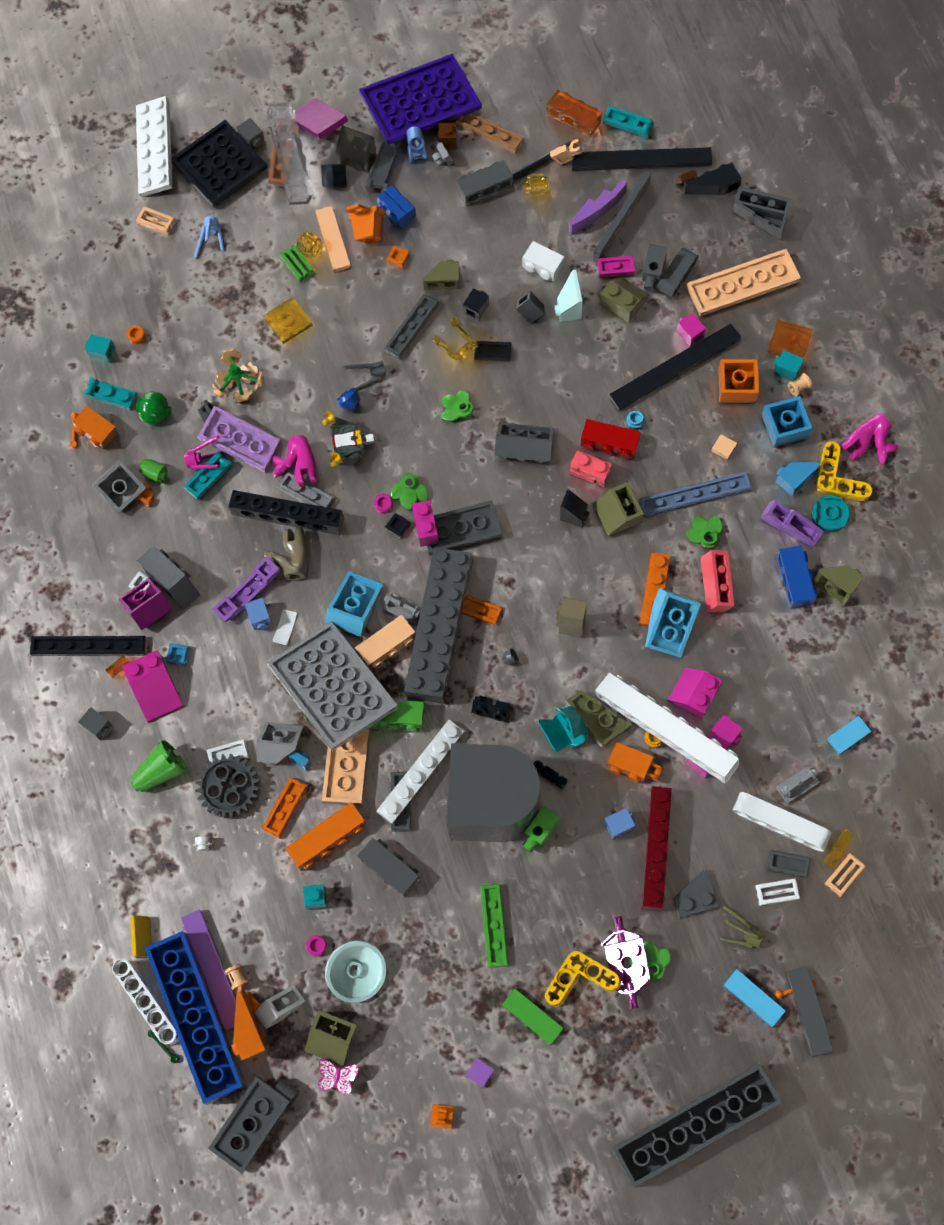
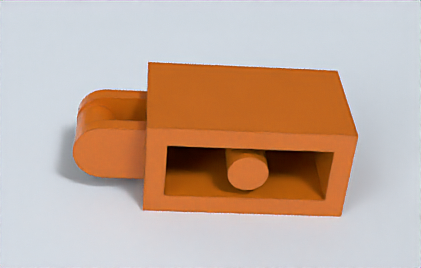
[607,742,664,783]

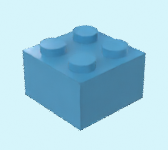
[762,396,813,447]

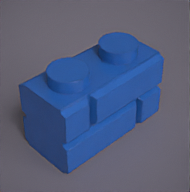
[377,185,416,228]

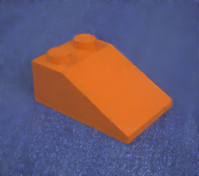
[232,985,266,1060]

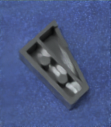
[733,186,791,240]
[137,545,200,610]

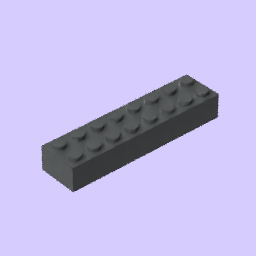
[404,547,473,704]
[611,1064,783,1188]

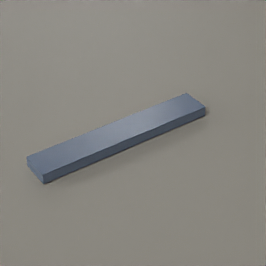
[639,471,753,518]

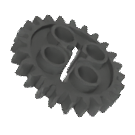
[195,754,260,818]

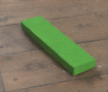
[480,884,508,968]

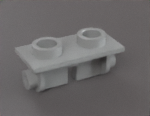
[382,592,421,625]
[775,766,820,804]

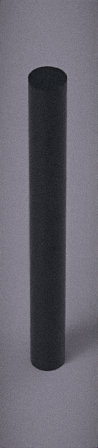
[512,141,571,180]

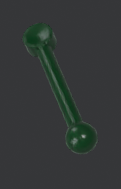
[147,1029,179,1063]

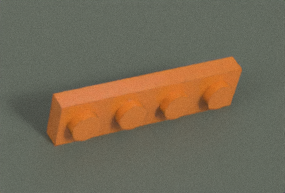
[639,552,670,627]

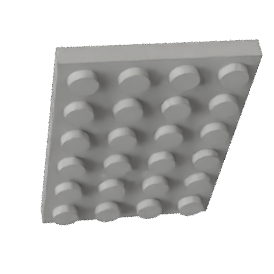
[267,621,398,752]

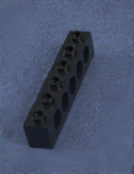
[228,490,344,535]

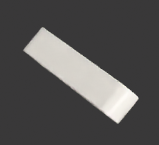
[732,792,832,852]
[112,959,179,1046]

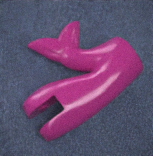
[841,413,899,465]
[273,435,317,487]

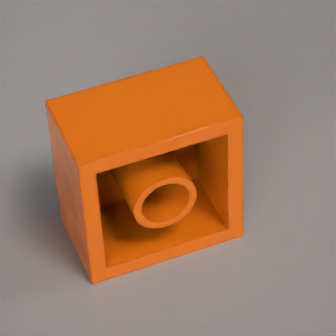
[718,359,759,403]

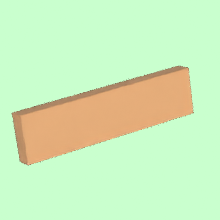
[315,206,351,272]

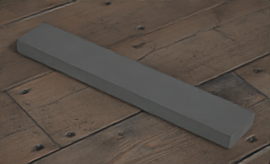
[593,171,651,262]

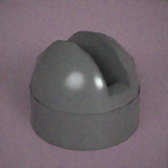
[502,648,519,665]

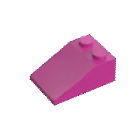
[122,650,184,723]

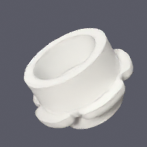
[193,837,213,850]

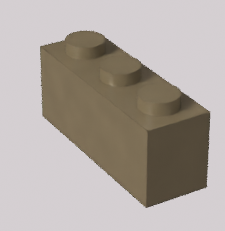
[556,597,587,638]

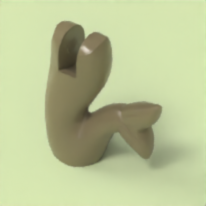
[264,527,307,581]

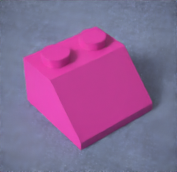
[667,667,723,719]

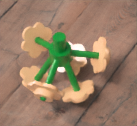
[212,349,264,402]

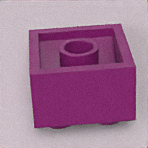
[118,577,173,630]

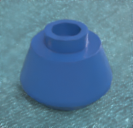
[337,387,360,411]

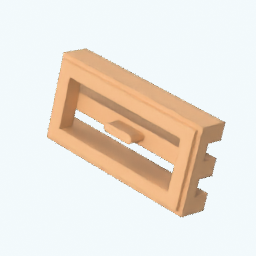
[136,207,176,235]
[824,853,866,897]

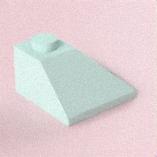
[554,270,582,322]

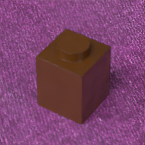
[439,123,457,150]

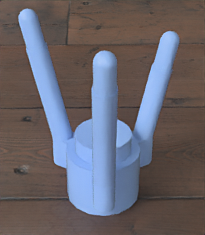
[194,216,224,258]

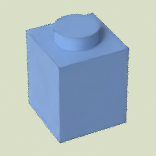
[245,598,272,630]
[604,808,637,840]

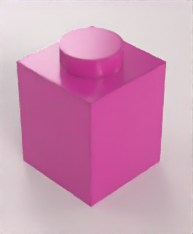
[677,313,706,346]

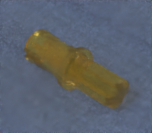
[822,829,853,869]

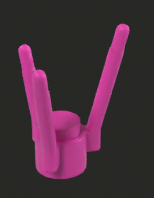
[184,435,225,470]

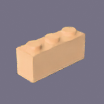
[355,615,416,671]

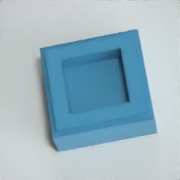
[166,643,190,666]

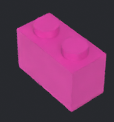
[412,500,439,547]

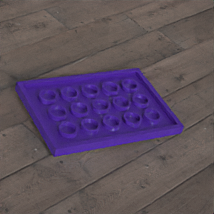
[359,53,482,145]

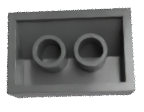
[494,422,555,463]

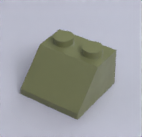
[599,277,650,323]
[812,565,864,606]

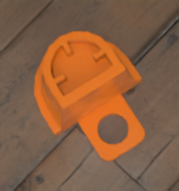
[346,204,386,243]

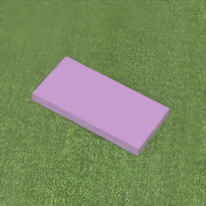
[197,405,281,472]

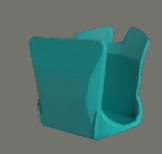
[538,706,588,752]

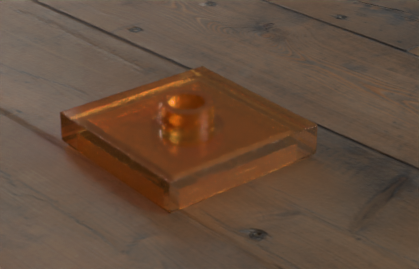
[767,319,813,358]

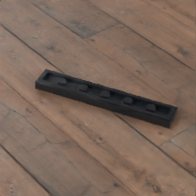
[30,636,146,656]

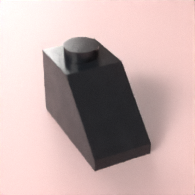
[560,490,590,528]

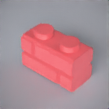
[570,450,612,488]

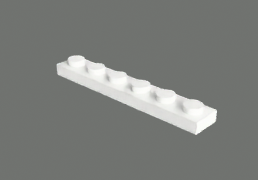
[376,720,464,824]

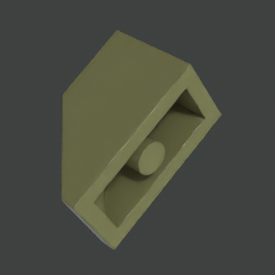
[423,260,460,290]

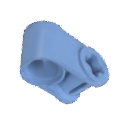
[406,127,427,162]

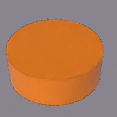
[127,325,146,344]

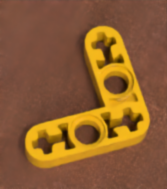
[816,441,872,501]
[545,951,621,1007]

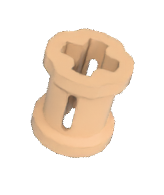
[787,373,812,397]
[225,964,249,991]

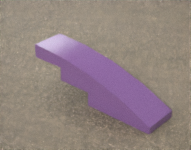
[569,180,627,235]

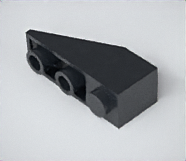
[683,162,742,195]

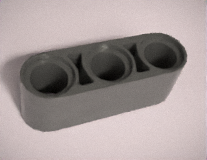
[657,247,698,297]

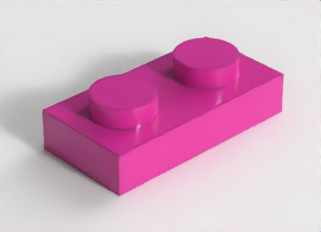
[597,256,635,278]

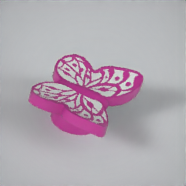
[318,1058,359,1095]

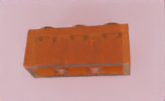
[546,89,602,138]

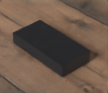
[474,341,511,361]

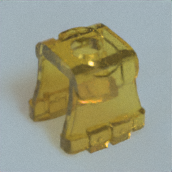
[432,317,477,362]

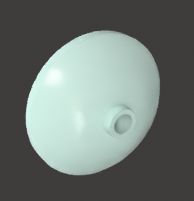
[325,941,386,1003]

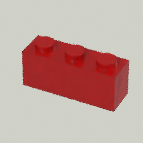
[580,419,641,459]

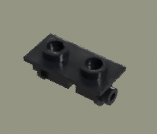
[471,695,513,723]

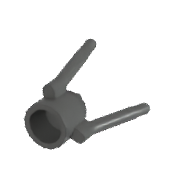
[343,361,386,390]

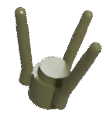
[720,905,764,949]

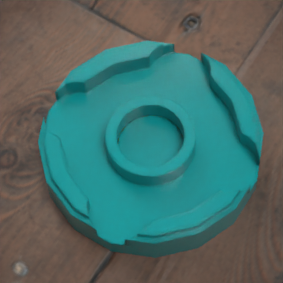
[811,495,850,532]

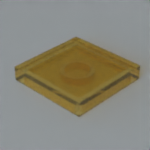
[263,297,313,344]

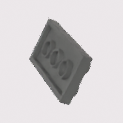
[427,500,502,556]

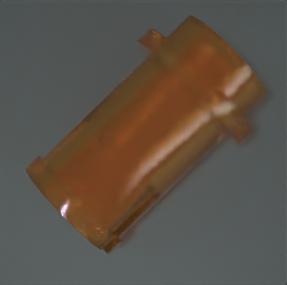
[105,655,130,679]

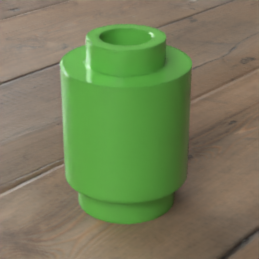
[139,459,168,483]

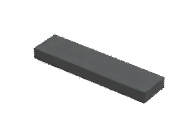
[384,294,439,360]

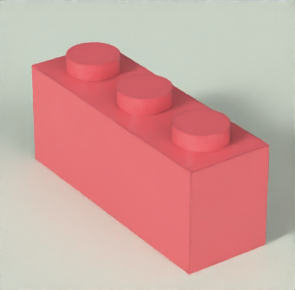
[701,550,735,613]

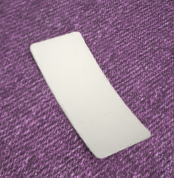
[272,609,297,645]

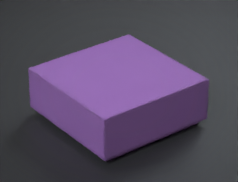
[465,1058,494,1088]

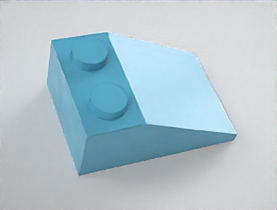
[325,571,383,637]
[645,588,701,658]

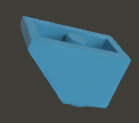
[776,462,820,496]

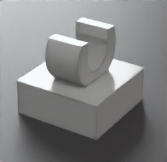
[432,142,455,166]

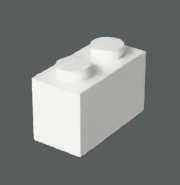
[522,241,564,282]

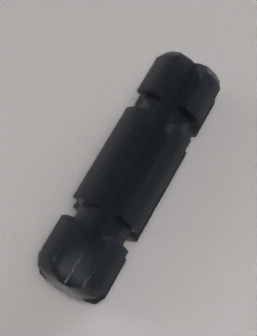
[533,760,568,789]

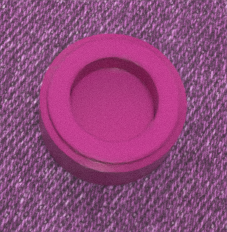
[374,494,393,514]
[306,935,327,957]

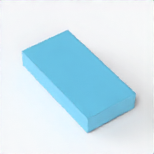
[827,716,871,755]

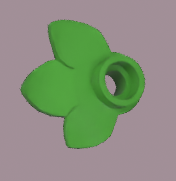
[440,390,473,421]
[391,473,428,511]
[686,515,722,548]
[629,941,671,981]

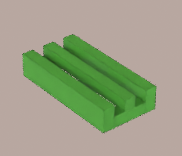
[279,244,314,282]

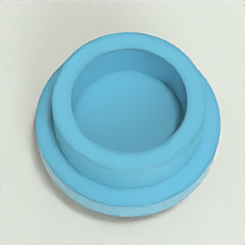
[626,411,645,429]

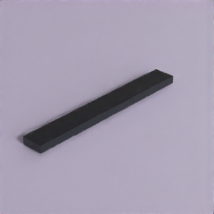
[572,147,712,171]
[609,323,741,411]

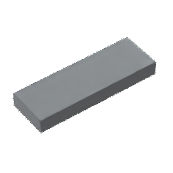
[278,472,335,508]

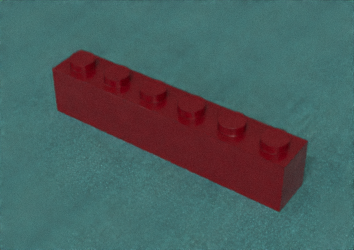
[641,786,672,912]

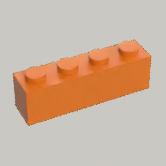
[285,802,367,871]

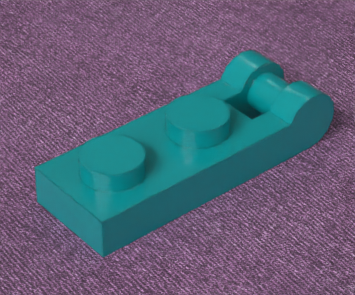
[603,106,654,139]
[83,378,137,410]
[183,452,234,500]

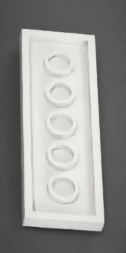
[136,96,172,197]

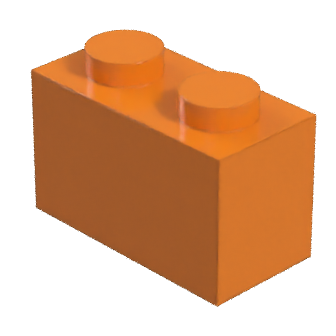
[72,406,118,449]

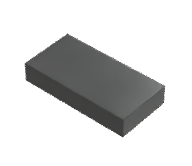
[766,850,811,879]

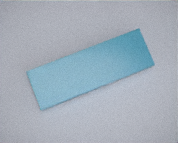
[723,969,785,1027]

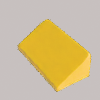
[130,915,152,959]

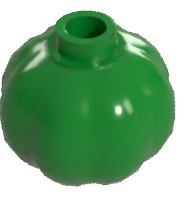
[136,391,172,425]

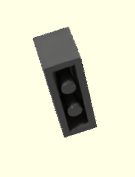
[456,160,513,206]
[357,838,420,898]

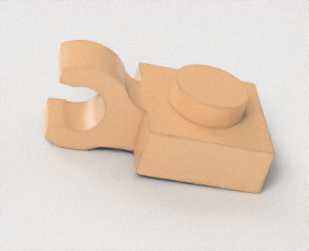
[550,139,583,165]

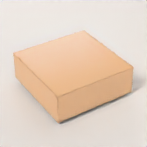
[711,434,737,460]

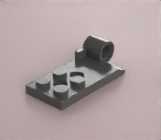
[208,1076,299,1174]

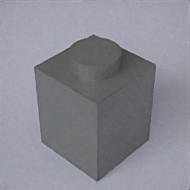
[237,118,265,149]
[78,707,113,740]

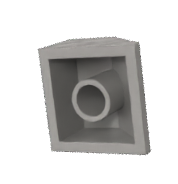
[91,460,146,513]

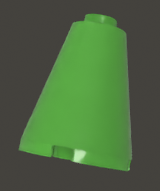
[131,740,187,792]

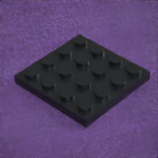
[171,120,268,207]

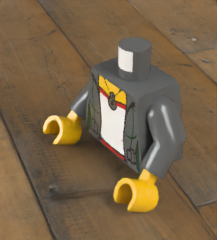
[323,411,374,467]

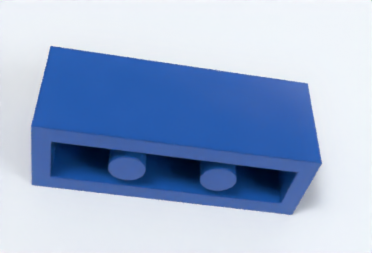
[777,545,818,609]

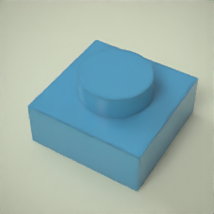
[288,750,311,771]

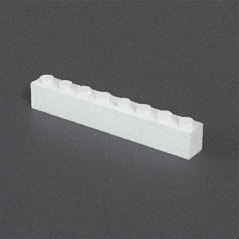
[595,673,739,784]

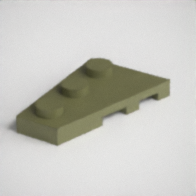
[565,690,633,748]

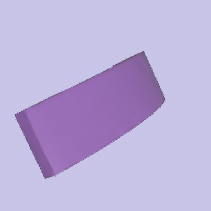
[212,556,280,623]

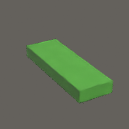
[502,989,563,1045]

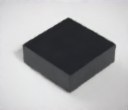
[384,513,411,539]

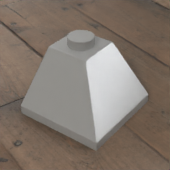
[257,722,304,764]

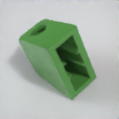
[522,806,563,852]

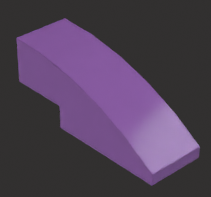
[760,500,824,547]

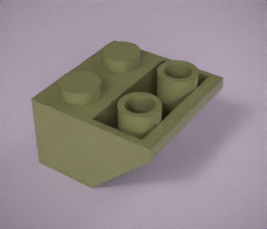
[593,482,644,537]
[305,1010,359,1067]

